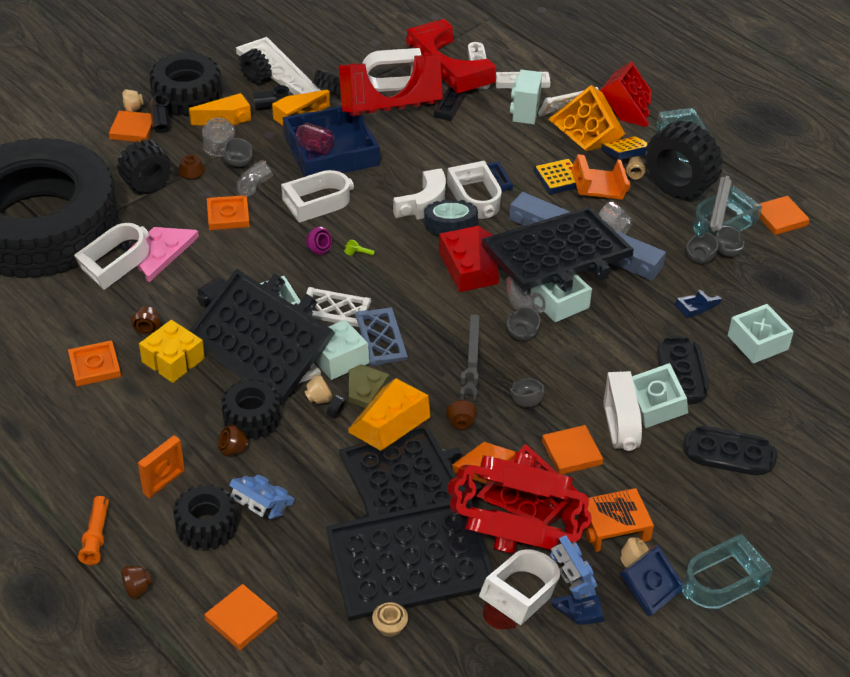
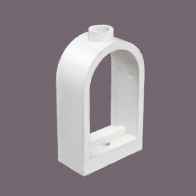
[362,48,421,92]
[447,161,501,219]
[281,170,354,223]
[74,223,150,290]
[603,371,642,451]
[479,549,560,625]

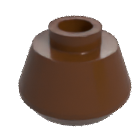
[178,154,205,180]
[131,306,161,334]
[446,400,477,429]
[218,425,248,456]
[121,566,152,600]

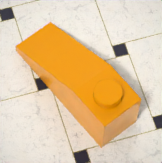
[272,90,330,126]
[189,93,251,125]

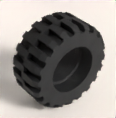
[149,51,222,116]
[645,120,723,199]

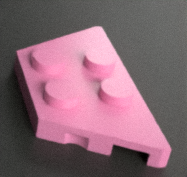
[128,227,199,282]

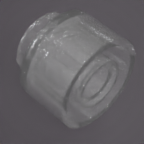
[202,118,236,156]
[598,201,632,235]

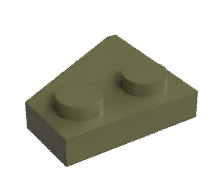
[349,364,389,408]

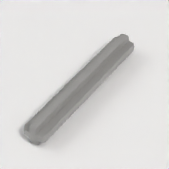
[709,176,731,232]

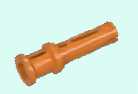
[78,496,109,565]

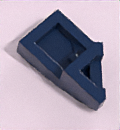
[675,290,722,318]
[551,594,604,625]

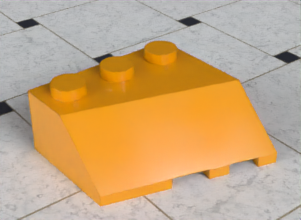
[548,85,625,151]

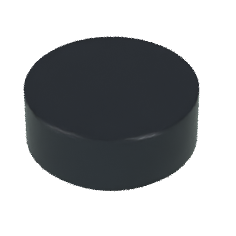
[327,395,346,419]

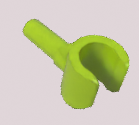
[344,240,374,256]

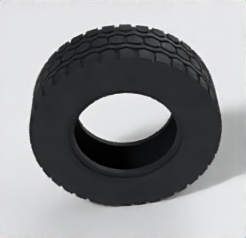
[0,138,118,278]

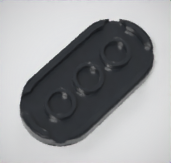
[657,335,709,405]
[683,426,777,475]

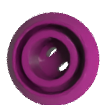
[305,227,332,255]

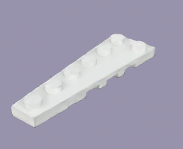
[236,37,321,95]

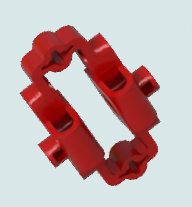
[447,452,592,554]

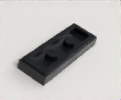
[434,86,469,121]

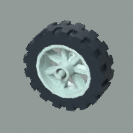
[424,199,478,235]

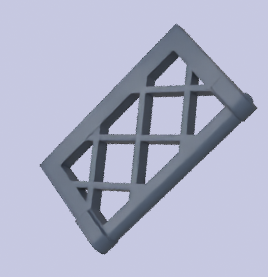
[355,307,408,366]

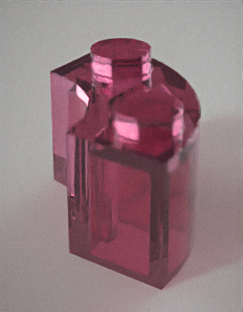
[296,123,334,156]

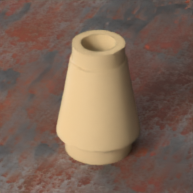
[626,156,646,179]

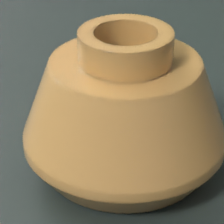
[122,89,144,112]
[304,375,333,404]
[620,537,649,568]
[372,602,408,637]

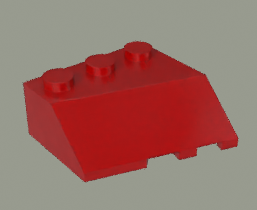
[600,61,652,127]
[439,226,499,292]
[476,444,578,526]

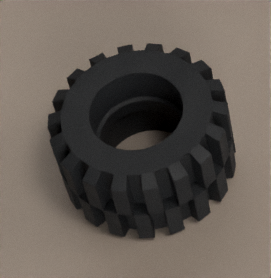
[117,139,173,194]
[221,379,281,440]
[173,484,237,551]

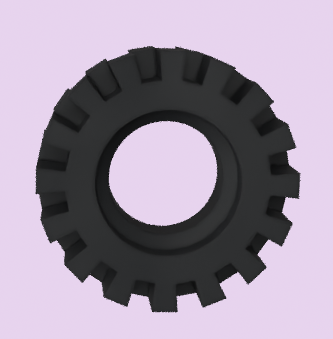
[239,48,272,85]
[312,69,341,94]

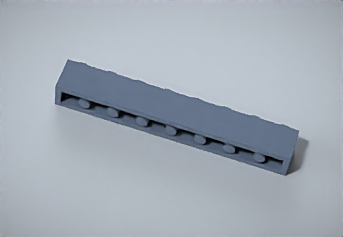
[509,192,666,281]

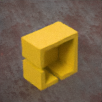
[139,320,205,383]

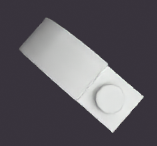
[393,168,446,220]

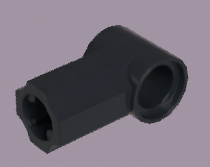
[253,85,290,110]
[148,92,170,133]

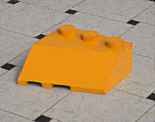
[348,378,430,451]

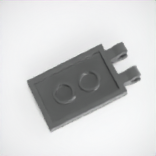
[460,315,479,401]

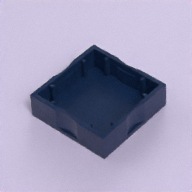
[283,106,380,177]

